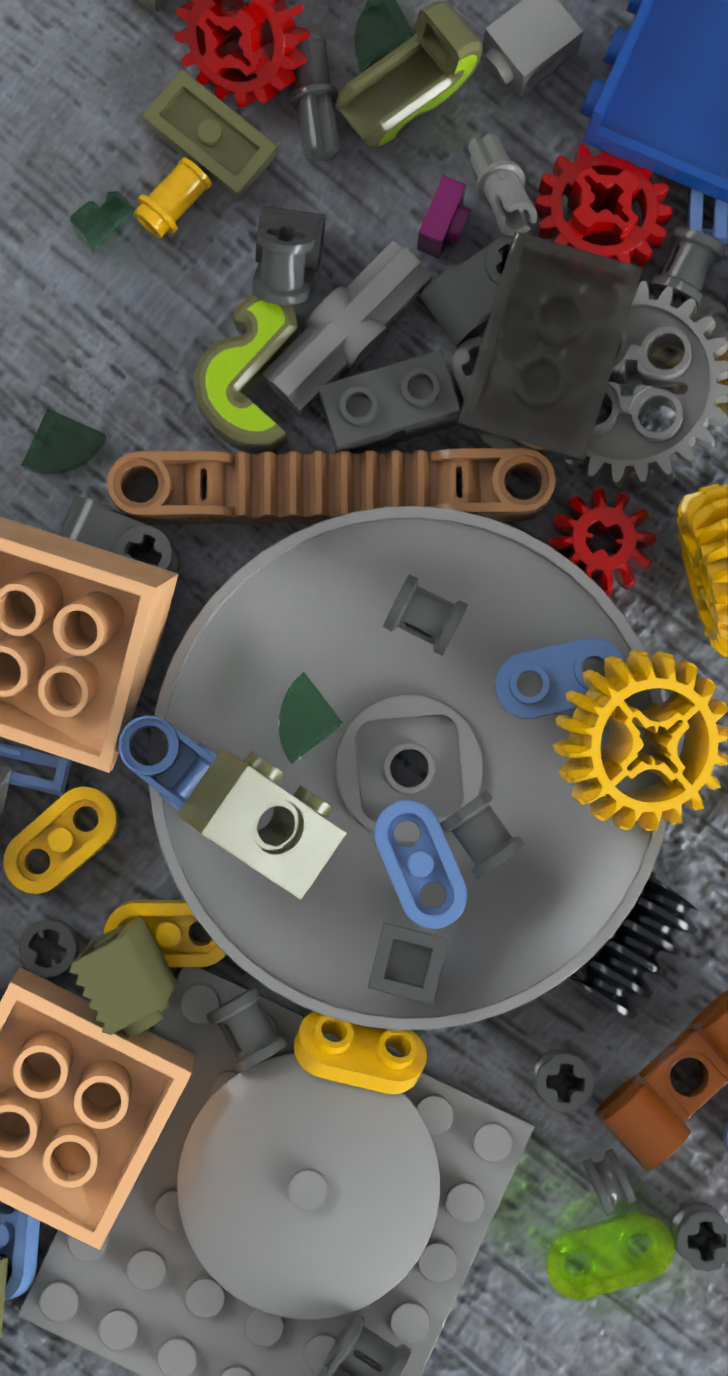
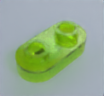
[545,1211,674,1300]

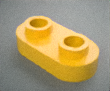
[3,787,119,894]
[104,900,226,967]
[294,1011,427,1094]

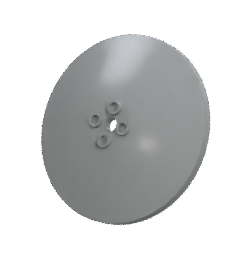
[149,506,667,1030]

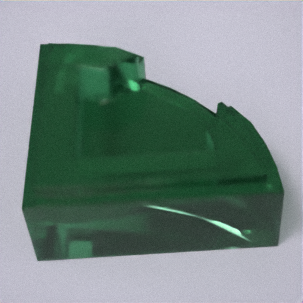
[354,0,414,73]
[70,191,136,252]
[21,408,107,474]
[278,672,344,765]

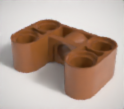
[595,990,728,1171]

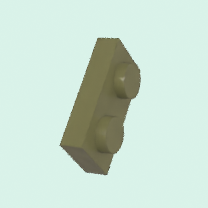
[141,69,279,201]

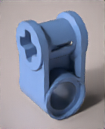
[118,715,217,811]

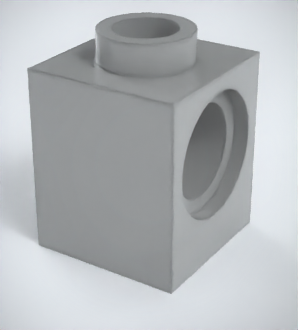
[481,0,584,98]

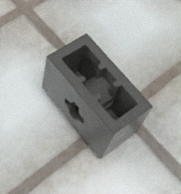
[319,349,460,454]

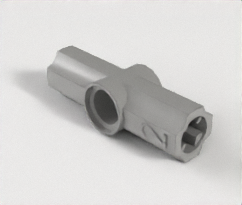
[261,240,432,415]

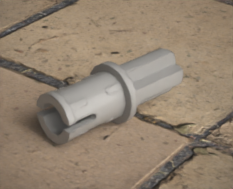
[468,133,538,236]

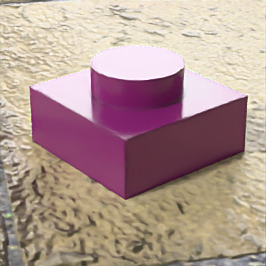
[417,175,472,259]

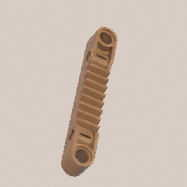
[107,448,556,525]

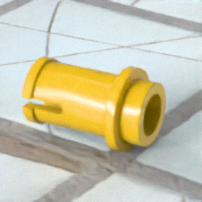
[133,157,212,239]

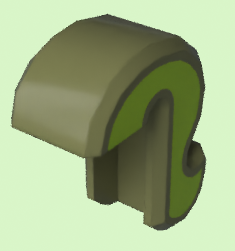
[336,1,483,149]
[193,294,298,453]

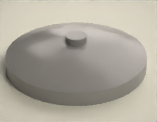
[177,1052,440,1319]

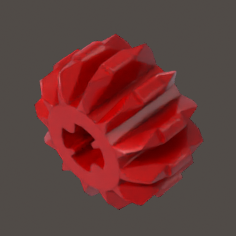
[547,488,657,597]

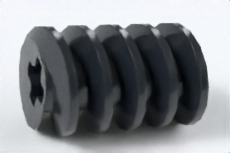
[569,875,698,1019]

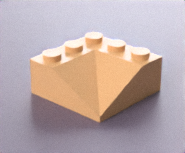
[0,516,178,773]
[0,966,195,1250]

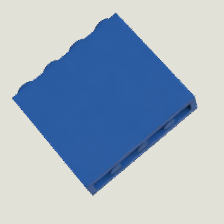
[580,0,728,203]

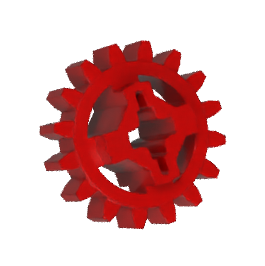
[174,0,310,107]
[534,144,672,281]

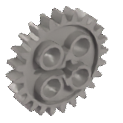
[528,281,728,488]

